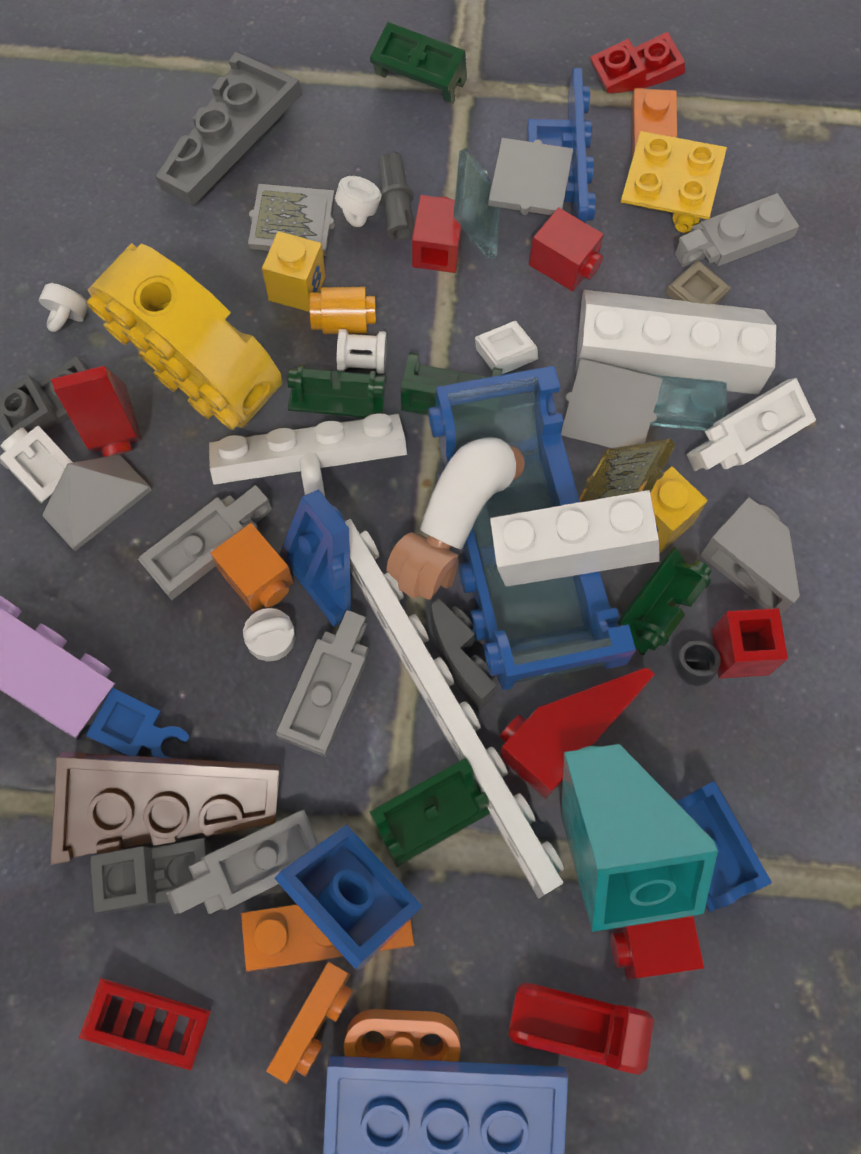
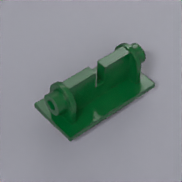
[287,365,387,418]
[617,547,712,655]

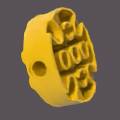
[86,243,282,430]

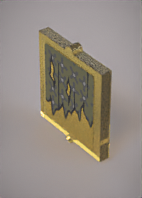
[579,439,676,502]

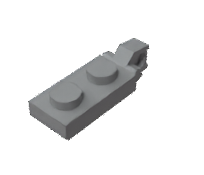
[674,193,800,267]
[138,485,272,600]
[276,610,369,757]
[166,810,319,914]

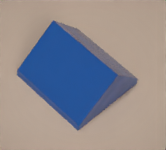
[274,824,423,971]

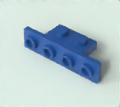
[527,68,596,223]

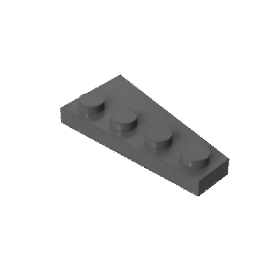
[156,51,303,206]

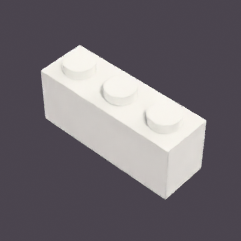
[490,490,659,587]

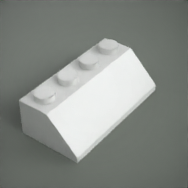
[575,290,776,395]

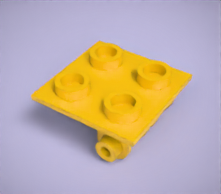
[621,131,727,233]

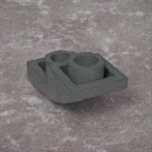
[0,356,89,437]
[430,598,497,711]

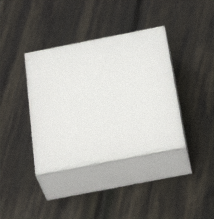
[475,320,538,374]

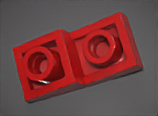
[590,32,685,93]

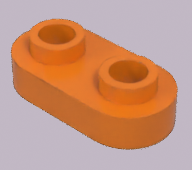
[344,1009,461,1062]

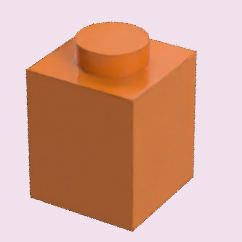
[210,523,293,613]

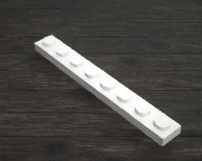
[345,519,564,899]

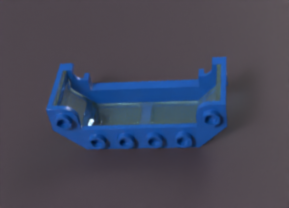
[428,366,636,690]

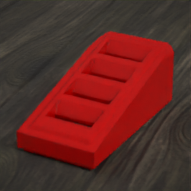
[79,978,211,1071]

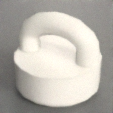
[335,176,382,227]
[39,283,89,332]
[243,608,296,662]

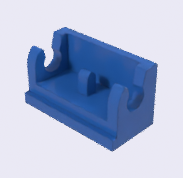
[676,781,772,912]

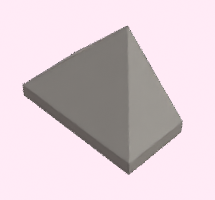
[42,455,152,551]

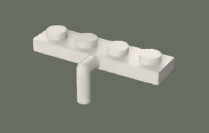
[209,414,407,497]

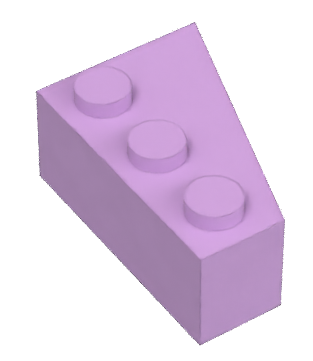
[0,596,115,739]

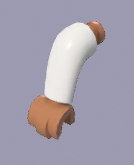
[386,437,525,600]

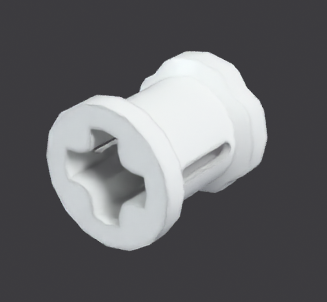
[337,329,387,374]

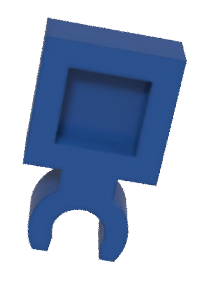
[86,688,189,758]

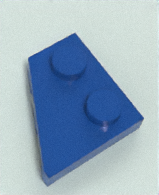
[279,489,351,627]

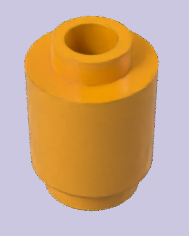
[309,286,376,335]

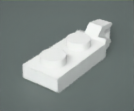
[686,378,816,471]

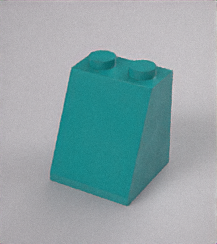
[561,744,718,932]

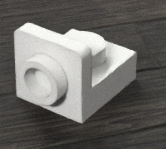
[0,425,73,503]

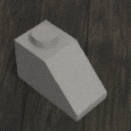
[700,497,800,616]

